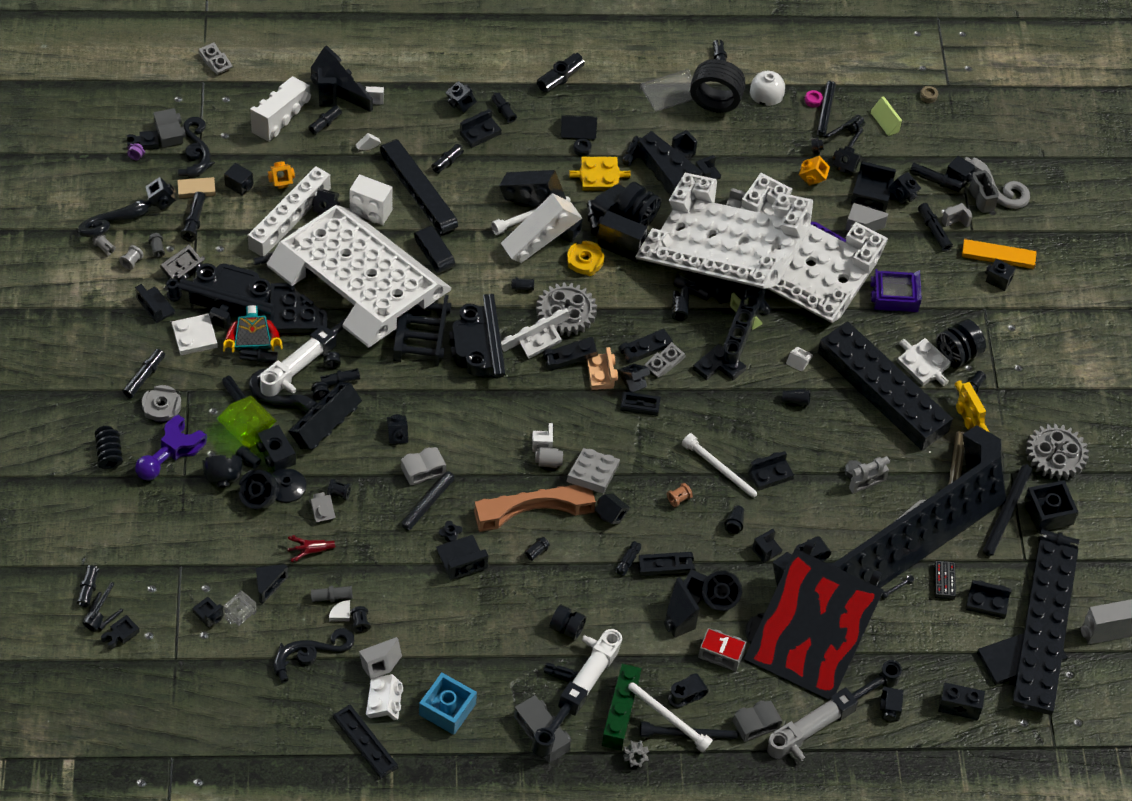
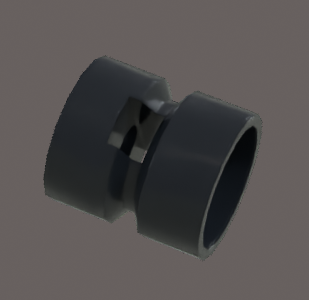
[550,604,587,640]

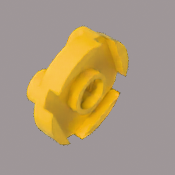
[567,241,604,276]

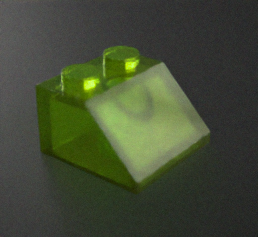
[217,396,277,449]

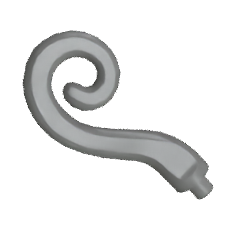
[965,157,1030,209]

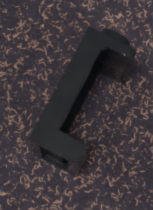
[851,161,896,213]

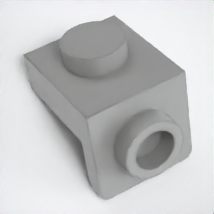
[942,203,972,227]
[309,492,336,523]

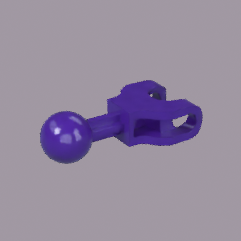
[135,415,207,480]

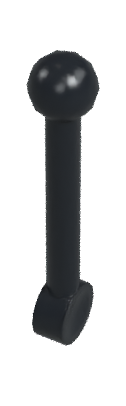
[881,575,914,599]

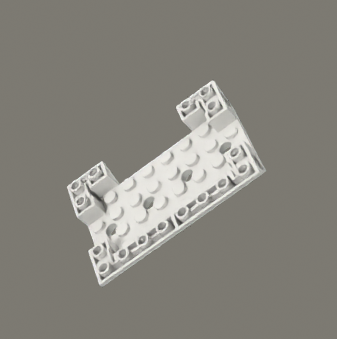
[635,173,813,289]
[741,173,888,323]
[267,205,451,348]

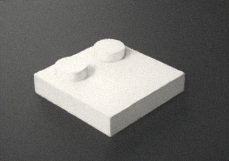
[172,314,218,356]

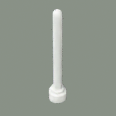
[491,196,571,235]
[681,433,757,498]
[628,683,713,753]

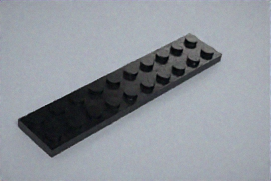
[1012,540,1079,716]

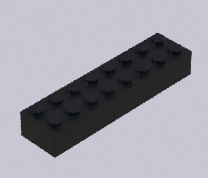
[818,321,953,451]

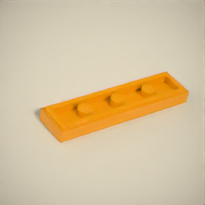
[962,239,1036,269]

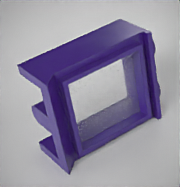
[870,269,922,312]

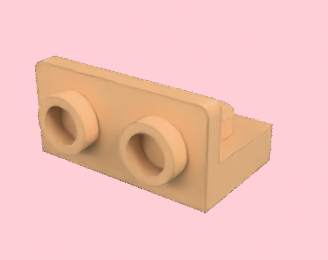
[586,347,618,390]

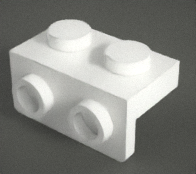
[366,674,403,720]

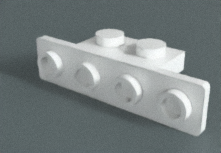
[501,308,570,359]

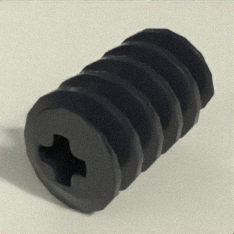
[94,425,123,469]

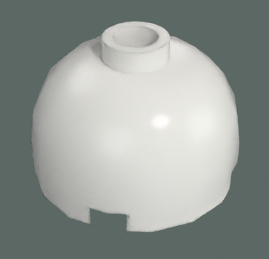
[750,71,785,106]

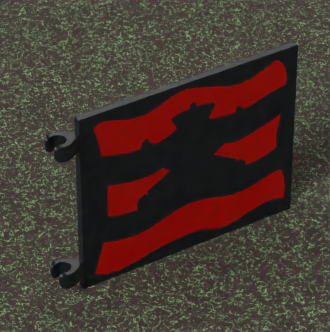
[744,539,884,700]

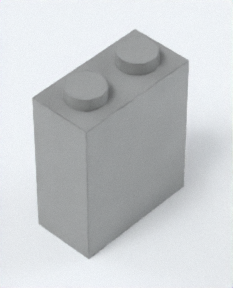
[1081,599,1132,644]

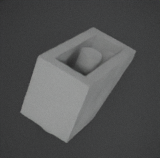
[845,203,888,231]

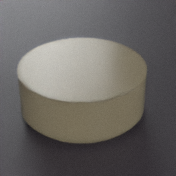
[920,86,938,103]

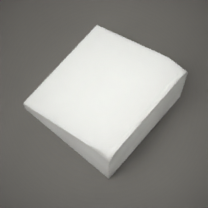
[786,347,813,371]

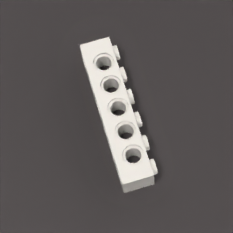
[248,166,331,256]

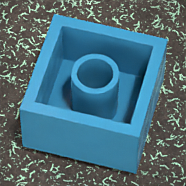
[419,673,477,735]

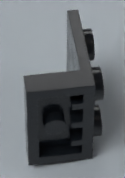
[436,535,488,581]

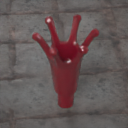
[287,535,335,563]

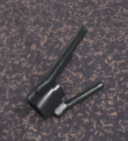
[826,115,865,147]
[83,582,123,632]

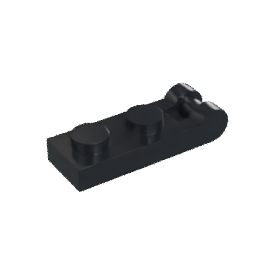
[618,329,673,364]
[543,336,598,370]
[638,552,696,576]

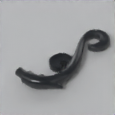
[178,117,215,178]
[273,628,355,683]

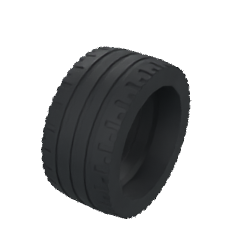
[690,59,745,113]

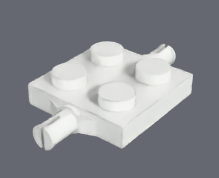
[897,338,951,386]

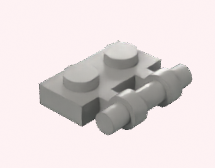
[849,456,890,494]

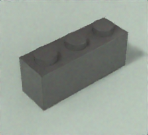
[514,695,571,763]

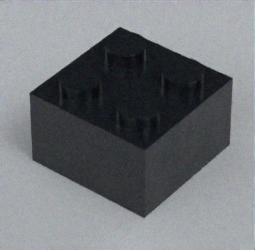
[1024,480,1079,532]

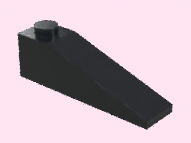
[310,45,373,112]

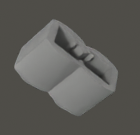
[401,447,446,485]

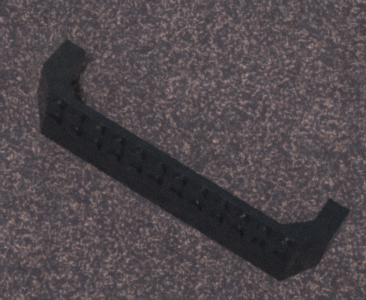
[772,425,1006,588]

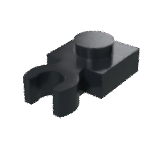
[127,130,159,150]
[101,615,140,650]

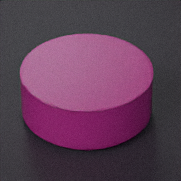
[805,90,823,108]

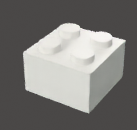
[350,174,393,225]

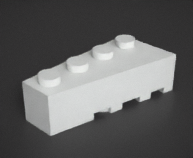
[250,76,311,142]
[501,193,582,263]

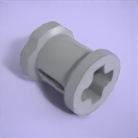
[119,245,143,270]

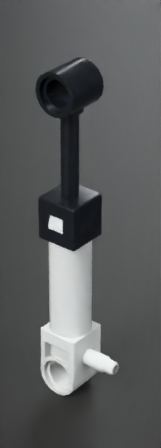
[260,305,354,397]
[531,629,622,757]

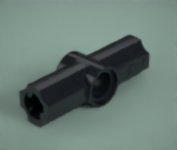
[537,53,585,92]

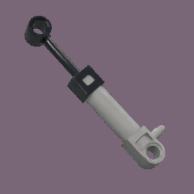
[767,660,902,761]

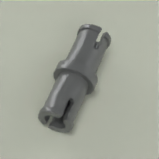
[311,586,353,602]

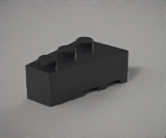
[499,170,566,207]

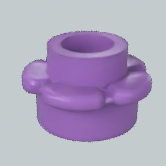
[127,144,145,160]

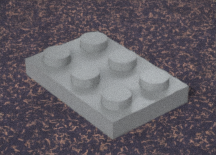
[567,448,620,494]

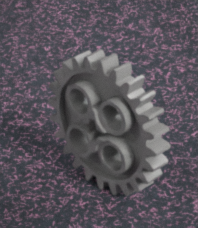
[536,282,597,336]
[1025,424,1089,480]

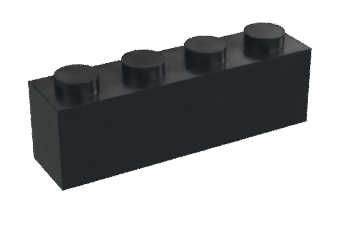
[288,382,362,450]

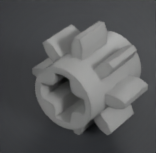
[623,740,649,767]

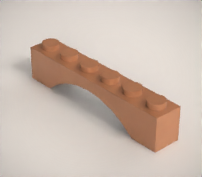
[474,485,596,532]

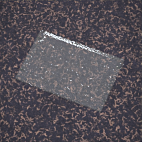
[640,69,693,112]

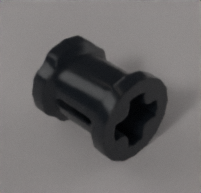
[327,479,352,500]
[350,606,371,633]

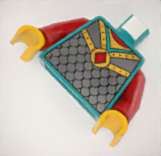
[223,305,283,353]

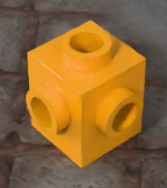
[799,155,830,186]
[268,161,295,188]

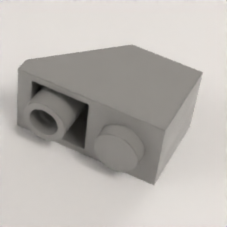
[359,637,402,679]

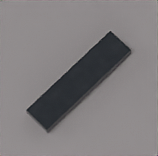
[333,704,398,779]

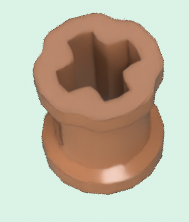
[667,483,693,507]

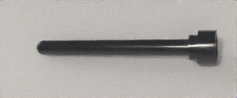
[640,721,739,739]

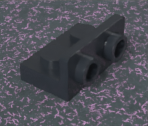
[460,109,502,148]
[749,451,794,491]
[966,580,1011,619]

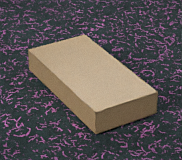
[178,177,216,198]

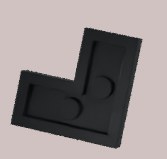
[693,344,746,381]

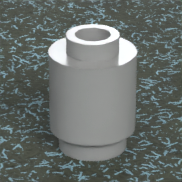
[535,447,563,468]

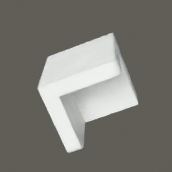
[532,423,553,452]

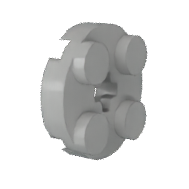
[142,385,181,421]

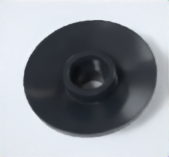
[272,469,307,503]

